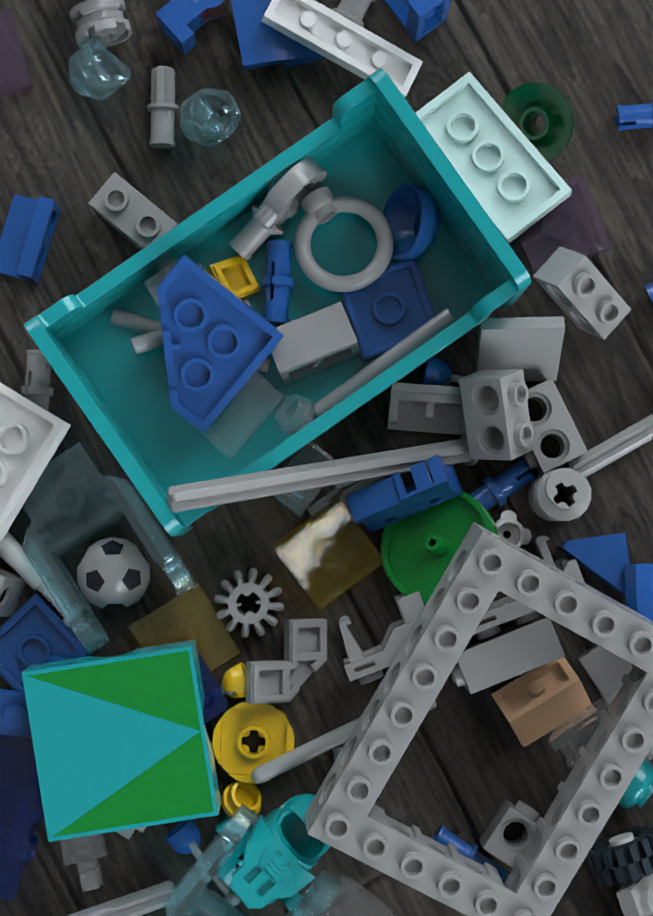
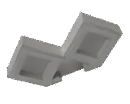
[246,618,327,704]

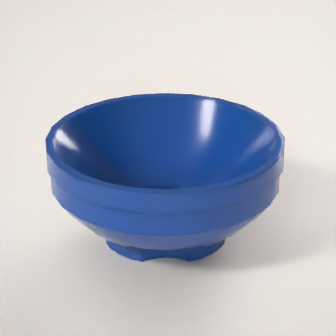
[383,183,441,260]

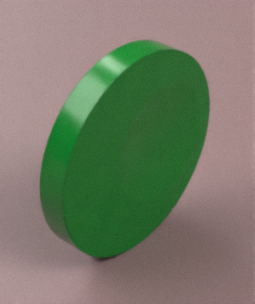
[381,491,498,605]

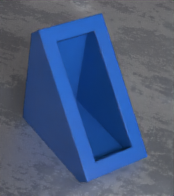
[557,533,630,597]

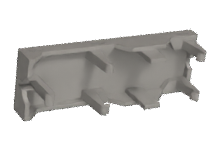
[339,536,585,685]

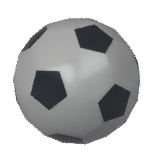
[77,537,150,611]

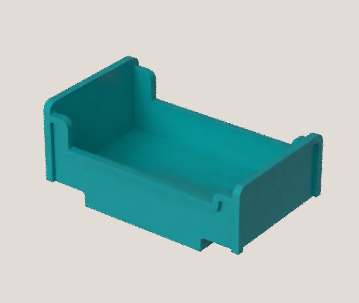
[23,68,532,536]

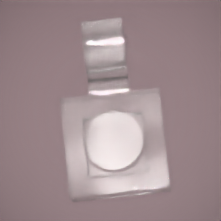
[60,834,108,892]

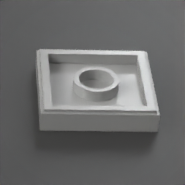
[475,316,565,381]

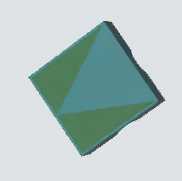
[21,639,221,842]

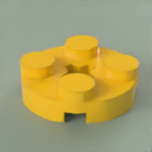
[212,700,295,784]

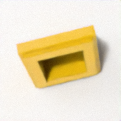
[205,255,261,300]

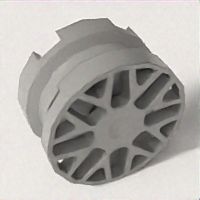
[69,0,132,50]

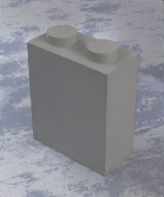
[450,614,565,694]

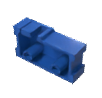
[346,455,463,533]

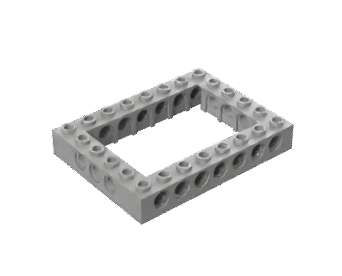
[304,522,653,916]

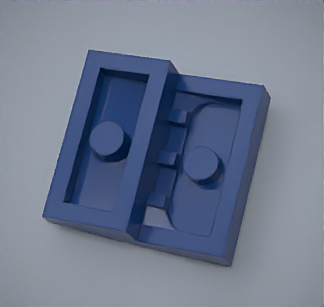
[231,0,324,71]

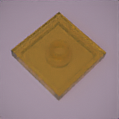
[272,497,383,610]
[129,583,241,677]

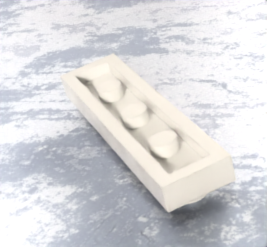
[261,0,423,98]

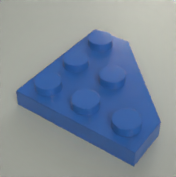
[157,253,284,433]

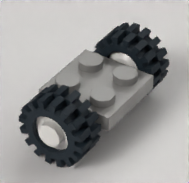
[587,825,653,916]

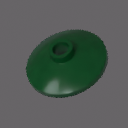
[500,82,574,162]

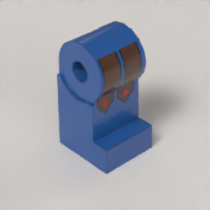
[155,0,229,55]

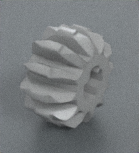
[214,568,284,638]

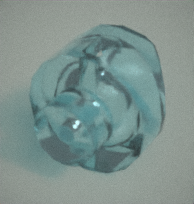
[68,36,131,100]
[180,88,241,147]

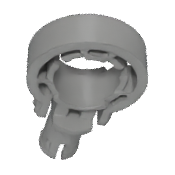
[229,157,327,260]

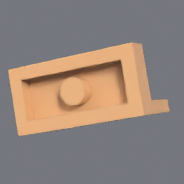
[491,657,592,747]

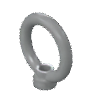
[294,186,394,292]

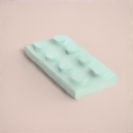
[416,72,572,244]

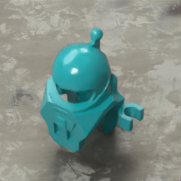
[215,793,331,916]

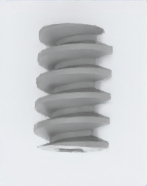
[528,468,591,521]

